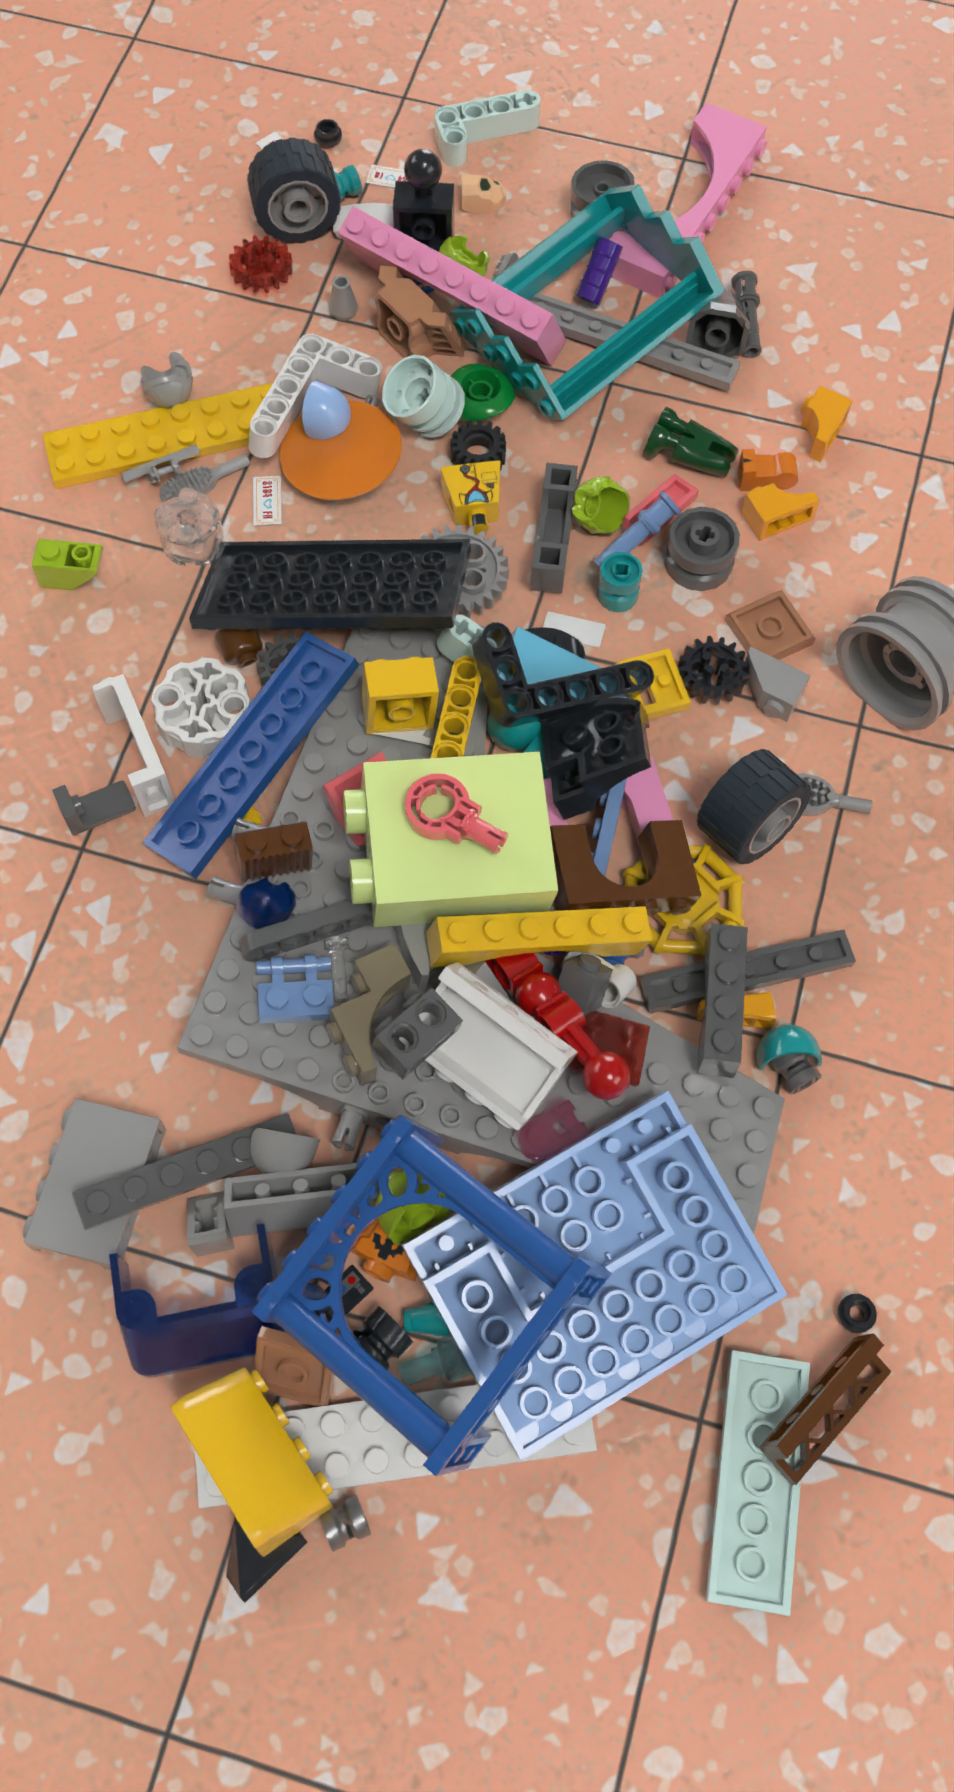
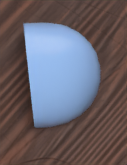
[302,381,351,440]

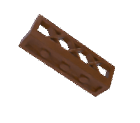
[758,1333,891,1485]

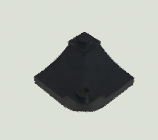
[541,697,651,820]

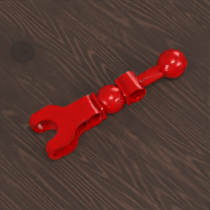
[484,953,631,1100]

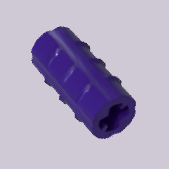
[576,237,623,306]

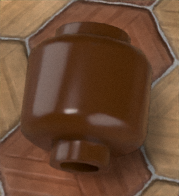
[214,629,263,667]

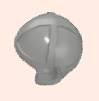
[140,352,193,409]

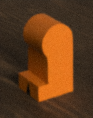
[737,449,798,491]

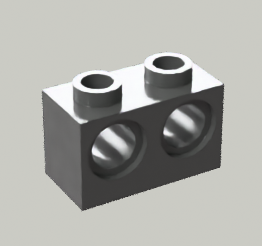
[372,987,463,1080]

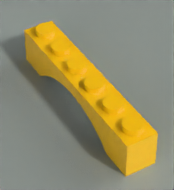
[426,906,652,967]

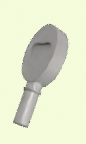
[797,774,872,816]

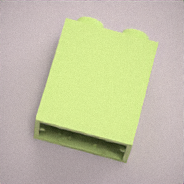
[343,752,558,927]

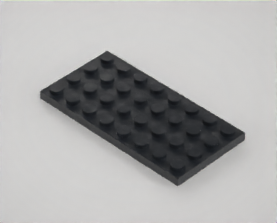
[189,539,471,630]

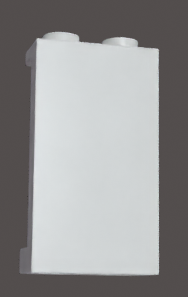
[91,674,175,817]

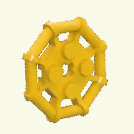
[622,843,745,958]

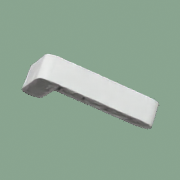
[248,334,382,458]

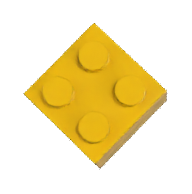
[361,656,439,735]

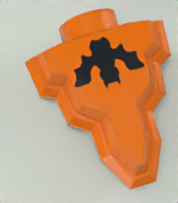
[350,1219,417,1283]

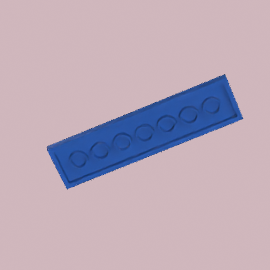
[142,632,359,879]

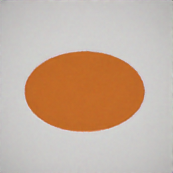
[279,401,402,500]

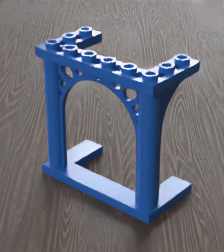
[251,1115,612,1477]

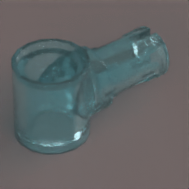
[399,1335,472,1386]

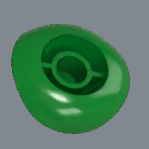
[451,364,516,422]

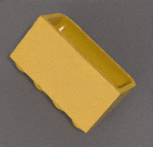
[169,1367,334,1557]

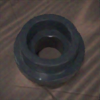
[314,119,342,147]
[837,1294,877,1334]

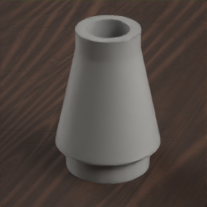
[329,275,358,321]

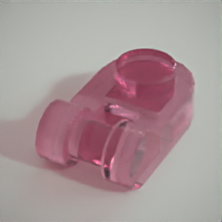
[518,1099,590,1161]

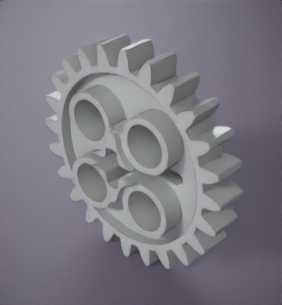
[421,524,509,618]

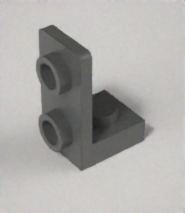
[52,780,136,836]

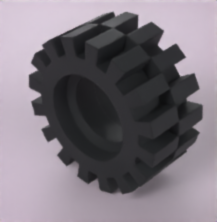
[451,420,506,471]

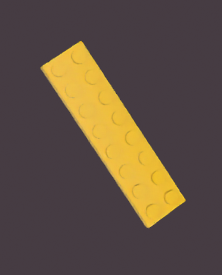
[42,382,294,489]

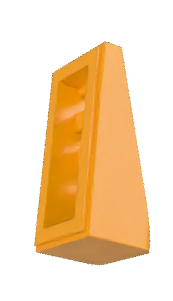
[696,992,776,1029]

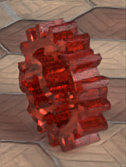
[229,235,293,293]

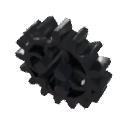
[678,636,750,705]

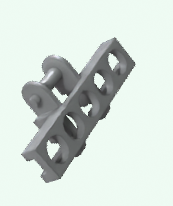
[120,444,200,484]

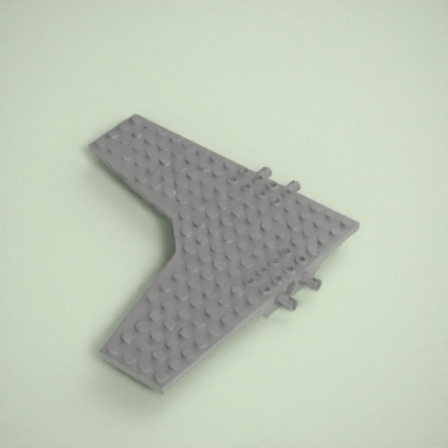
[177,625,785,1234]

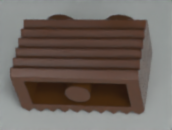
[235,821,313,882]

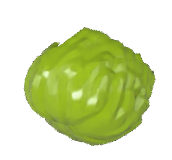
[439,234,489,276]
[572,476,630,534]

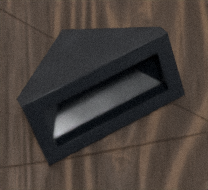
[226,1522,308,1603]

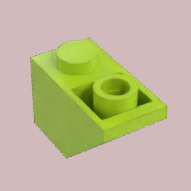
[31,539,103,590]

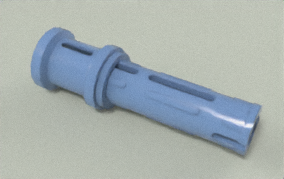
[593,491,682,566]

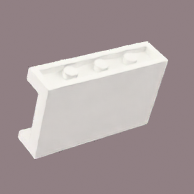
[399,962,578,1130]

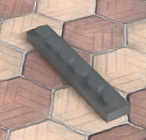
[640,929,856,1014]
[72,1113,297,1231]

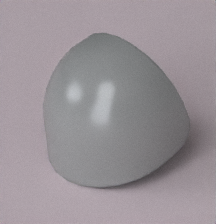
[250,1128,320,1174]

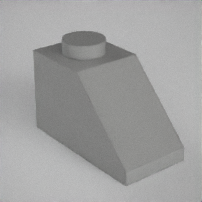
[745,647,810,722]

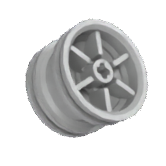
[836,576,954,731]

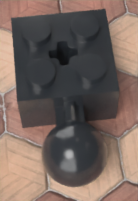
[393,148,455,252]

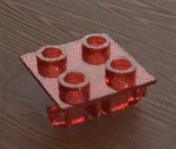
[567,1010,650,1089]

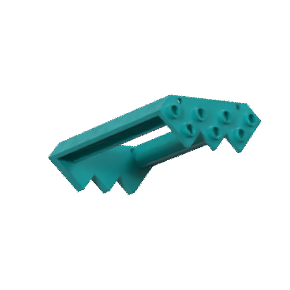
[450,184,725,420]

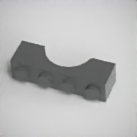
[531,463,578,593]
[697,923,748,1078]

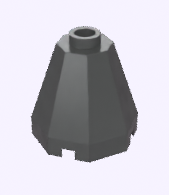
[685,289,750,358]

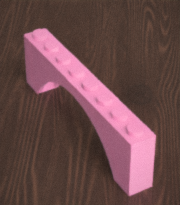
[609,102,767,298]
[338,206,567,366]

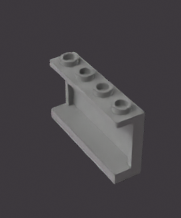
[23,1098,166,1272]

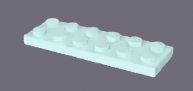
[705,1350,810,1616]

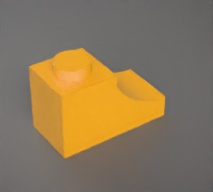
[800,385,853,462]
[741,483,820,541]

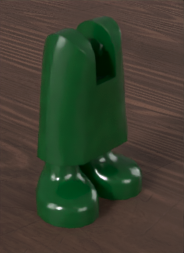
[643,407,739,478]

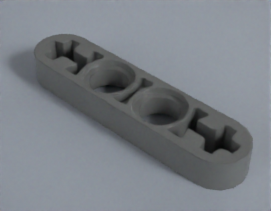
[239,899,373,962]

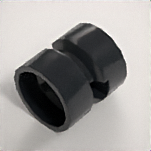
[353,1306,413,1370]

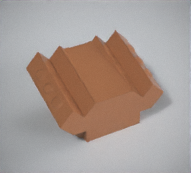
[375,266,465,358]

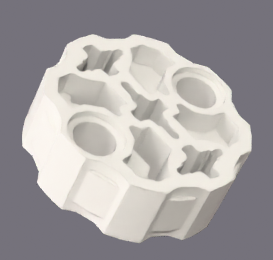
[151,658,251,759]

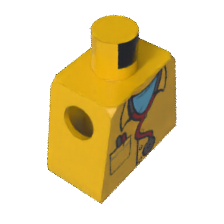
[441,460,500,535]

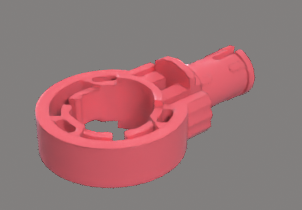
[405,774,508,855]

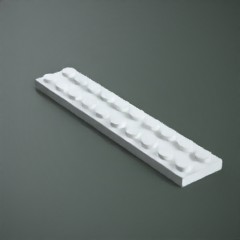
[195,1384,597,1509]

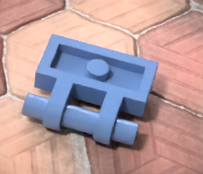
[256,954,334,1024]

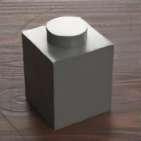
[558,953,613,1016]

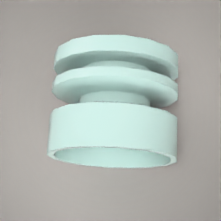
[382,355,465,438]

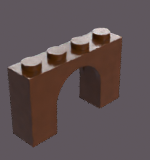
[550,820,702,917]

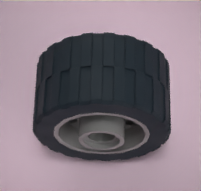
[247,137,341,243]
[697,749,811,865]

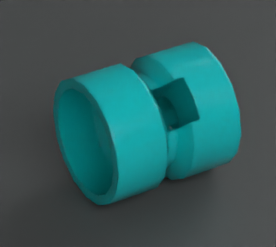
[597,552,643,612]

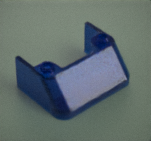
[109,1223,286,1378]

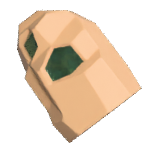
[461,173,506,213]

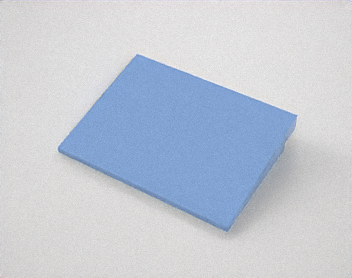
[400,1091,788,1460]

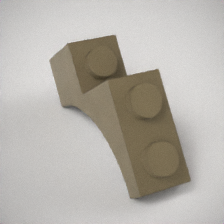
[326,943,411,1086]

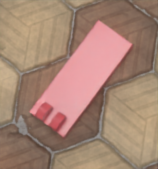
[622,474,699,546]

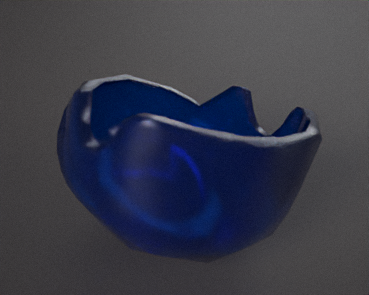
[237,877,296,929]

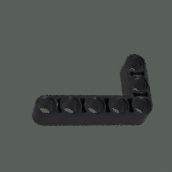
[472,622,654,727]

